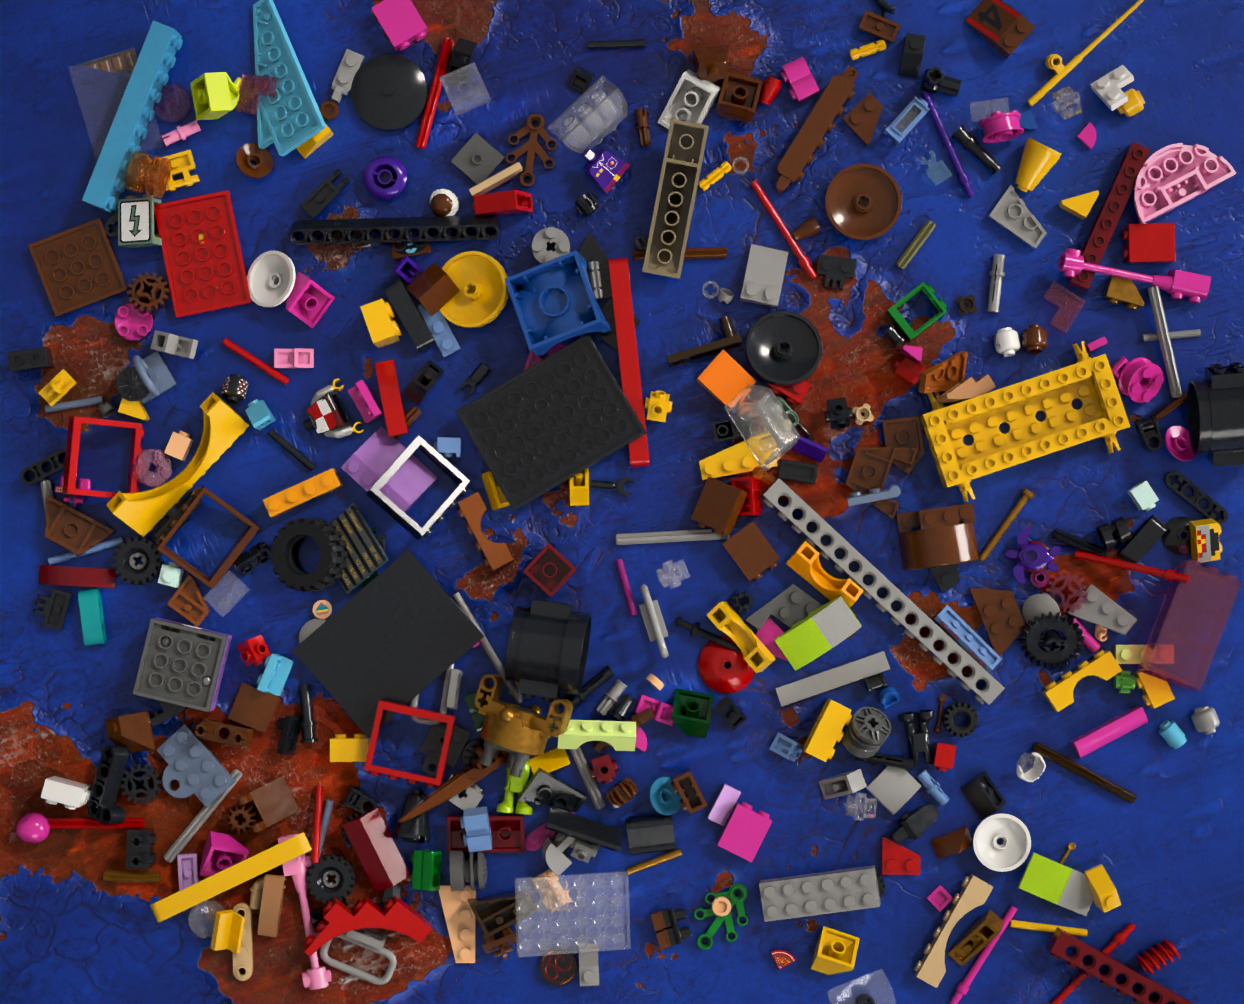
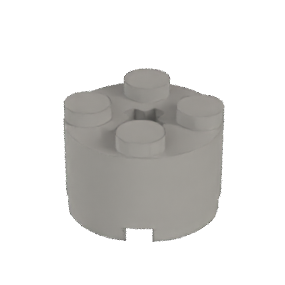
[532,227,570,264]

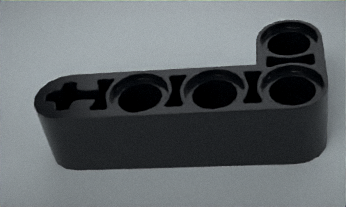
[382,276,436,352]
[87,745,129,825]

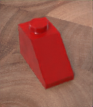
[892,357,927,387]

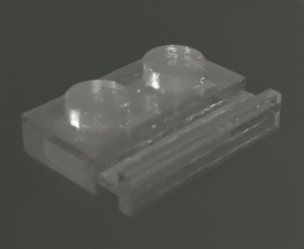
[203,570,251,617]

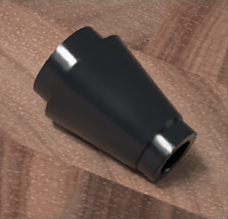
[609,693,635,721]

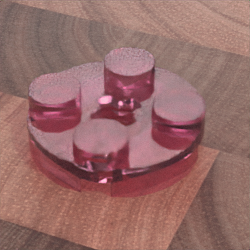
[132,448,172,487]

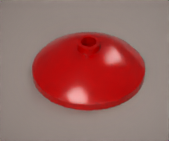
[698,636,755,693]

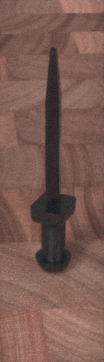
[675,617,741,652]

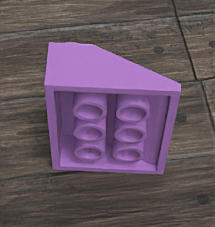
[341,426,438,513]

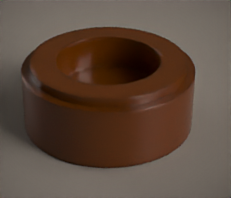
[320,100,339,120]

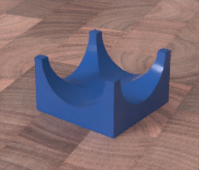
[505,250,611,358]

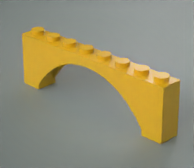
[106,392,249,537]

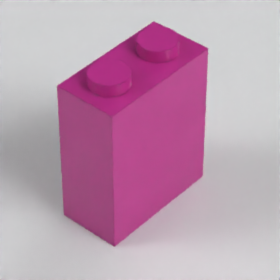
[371,0,429,51]
[716,801,772,863]

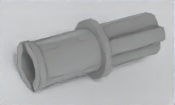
[596,679,628,715]

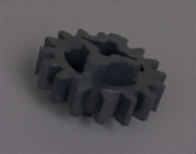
[120,763,163,805]

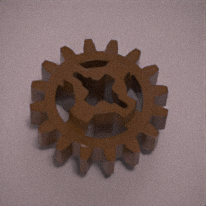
[127,272,170,314]

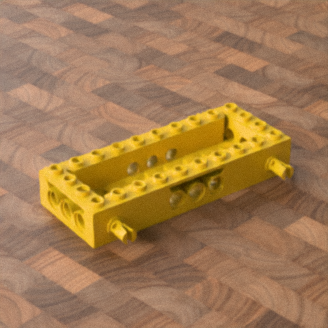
[920,341,1131,502]

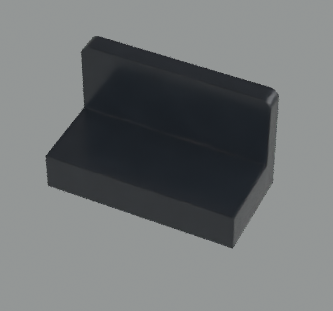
[960,771,1006,819]

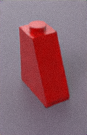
[473,190,533,216]

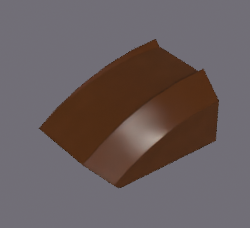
[716,71,763,123]

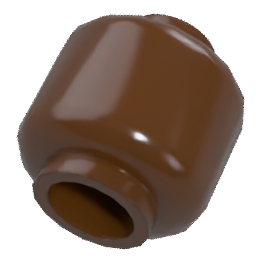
[1022,324,1047,354]

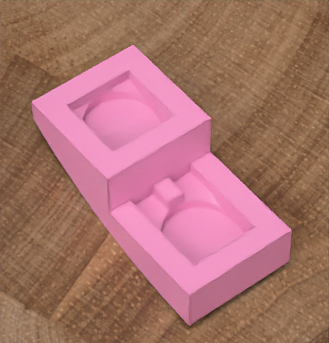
[273,348,314,368]

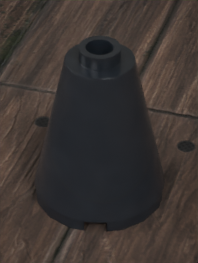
[392,789,431,843]

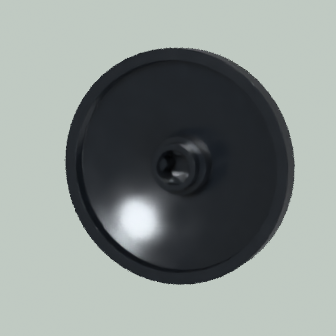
[351,54,428,131]
[745,311,822,386]

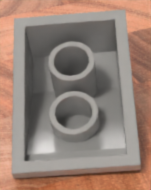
[739,244,788,308]

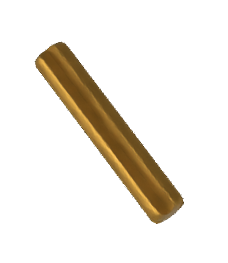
[103,870,161,883]

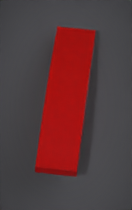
[375,359,408,437]

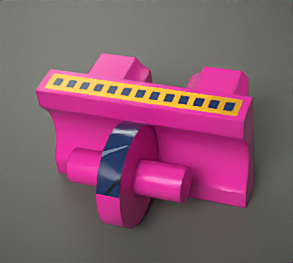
[55,476,91,508]

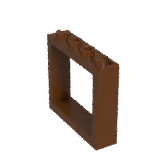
[155,485,260,589]

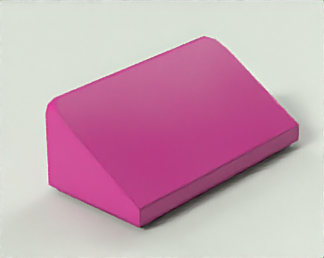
[899,345,923,364]

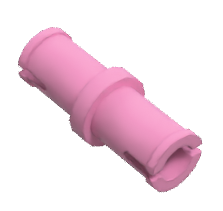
[161,120,201,147]

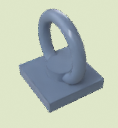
[130,351,177,404]

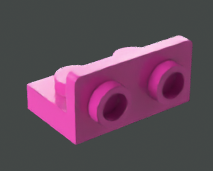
[348,380,383,423]

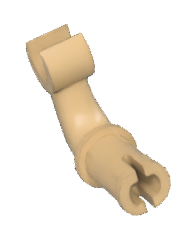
[249,875,287,909]

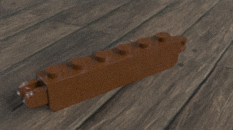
[775,66,859,193]

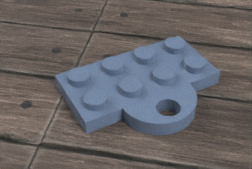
[157,724,236,807]

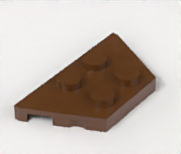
[45,495,114,556]
[969,588,1026,656]

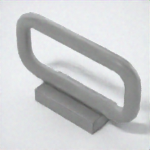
[639,584,669,658]
[410,663,462,725]
[320,928,397,985]

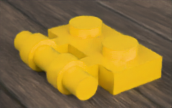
[153,150,200,192]

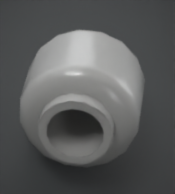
[1191,705,1220,735]

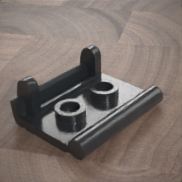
[626,815,676,855]

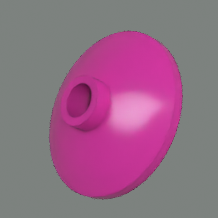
[1165,426,1196,461]

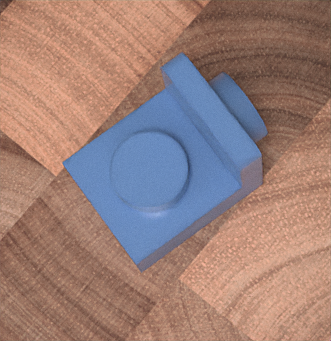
[769,732,803,762]

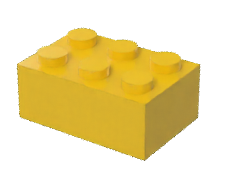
[360,299,402,348]
[802,698,853,762]

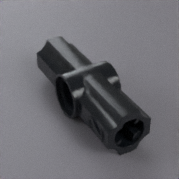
[151,490,204,538]

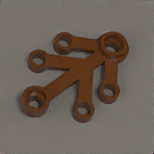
[506,113,558,187]

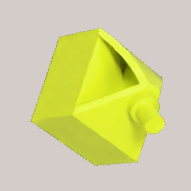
[190,72,244,120]

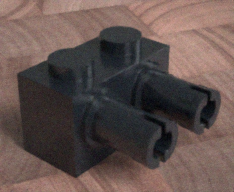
[126,828,157,869]

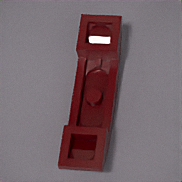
[39,565,117,588]

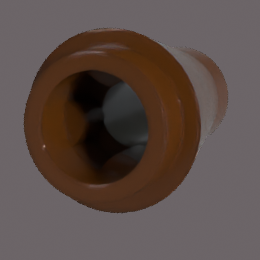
[792,217,821,241]

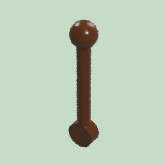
[934,694,947,733]

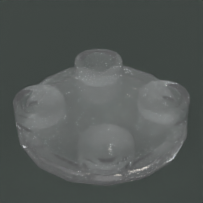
[188,900,225,938]

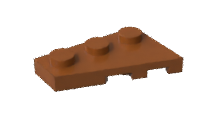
[918,350,968,393]

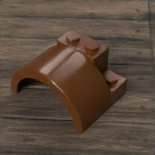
[895,503,979,571]

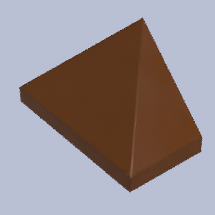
[931,826,973,858]

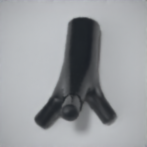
[875,0,896,18]

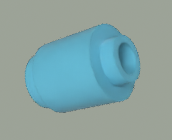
[1158,720,1187,749]

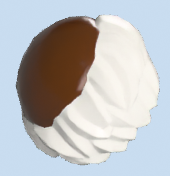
[429,189,459,217]

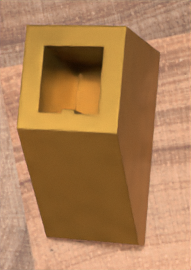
[1103,275,1144,310]

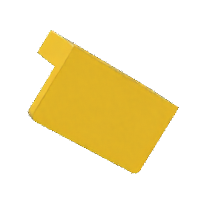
[210,909,245,954]

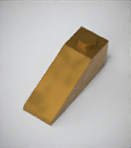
[948,909,1004,966]

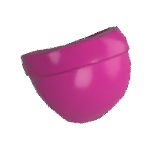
[16,812,50,843]

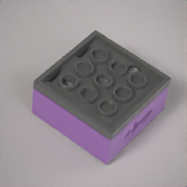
[133,618,233,712]

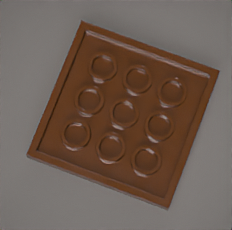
[28,218,128,317]

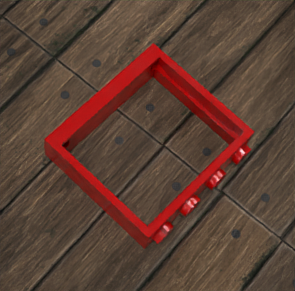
[62,416,144,498]
[364,700,456,788]

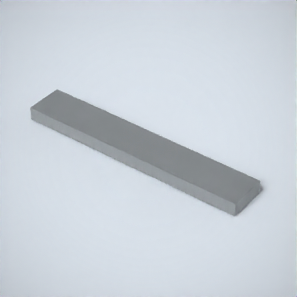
[775,651,890,707]

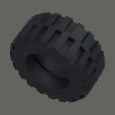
[270,518,348,592]

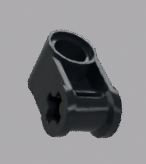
[1134,414,1163,453]
[341,785,379,814]

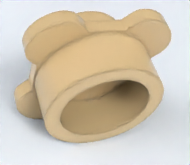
[852,403,874,425]

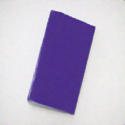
[787,433,828,462]

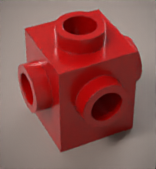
[237,634,271,667]

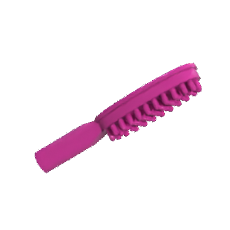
[525,811,575,851]

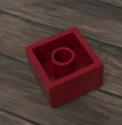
[523,543,577,597]

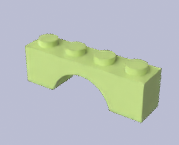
[558,720,636,751]

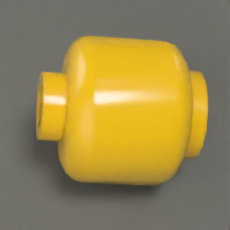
[1117,89,1145,117]

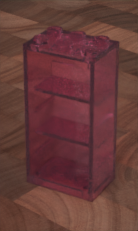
[1138,559,1242,691]

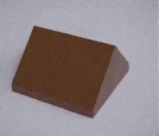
[406,263,460,316]

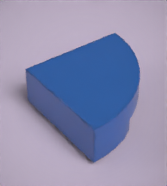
[1019,110,1036,130]

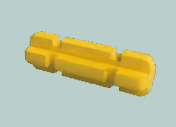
[849,39,887,60]
[698,161,732,191]

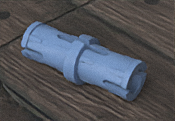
[916,769,950,807]

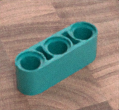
[78,588,106,646]

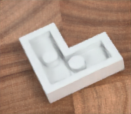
[1090,65,1134,111]

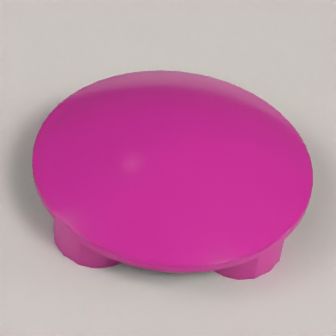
[114,303,153,341]

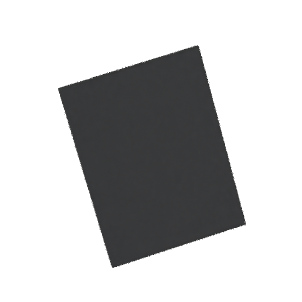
[455,333,647,511]
[292,549,484,737]

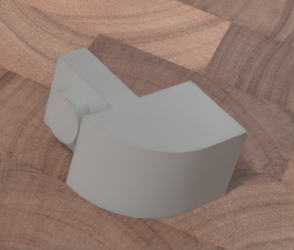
[150,330,198,359]
[542,833,575,876]

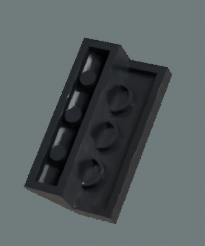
[544,806,624,852]

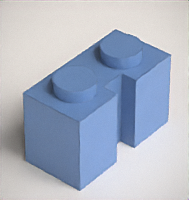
[460,806,493,852]

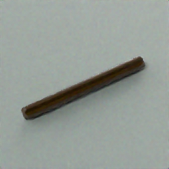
[1032,742,1137,803]

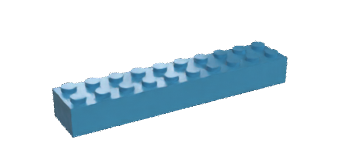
[82,21,183,214]

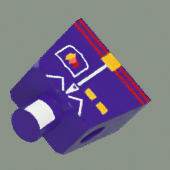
[582,148,630,194]

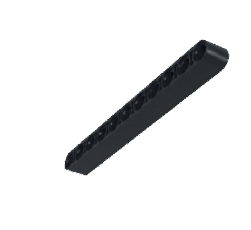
[290,215,499,245]

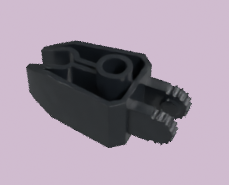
[889,804,939,842]

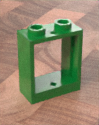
[886,282,947,342]

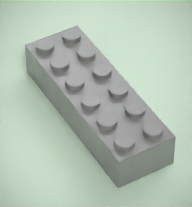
[759,865,881,922]

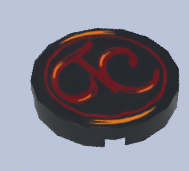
[539,947,578,986]

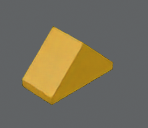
[1058,190,1099,220]
[118,397,150,421]

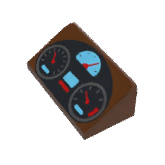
[391,241,432,261]

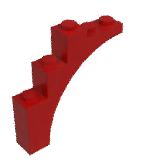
[303,895,432,956]

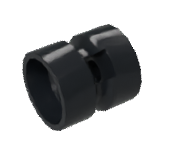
[1096,517,1132,549]

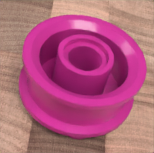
[979,110,1024,143]
[1118,357,1164,403]

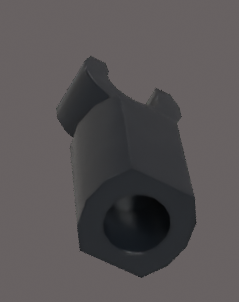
[461,362,491,395]

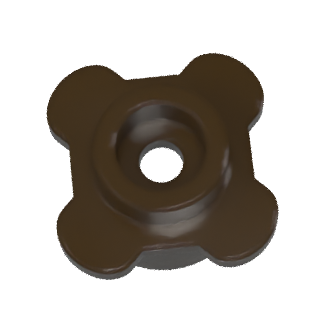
[956,295,977,315]

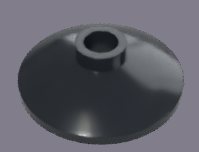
[1162,517,1193,555]

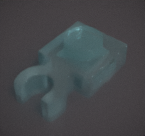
[921,150,952,186]

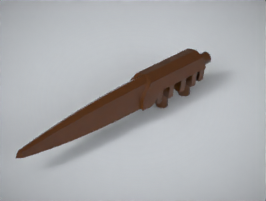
[398,746,509,823]

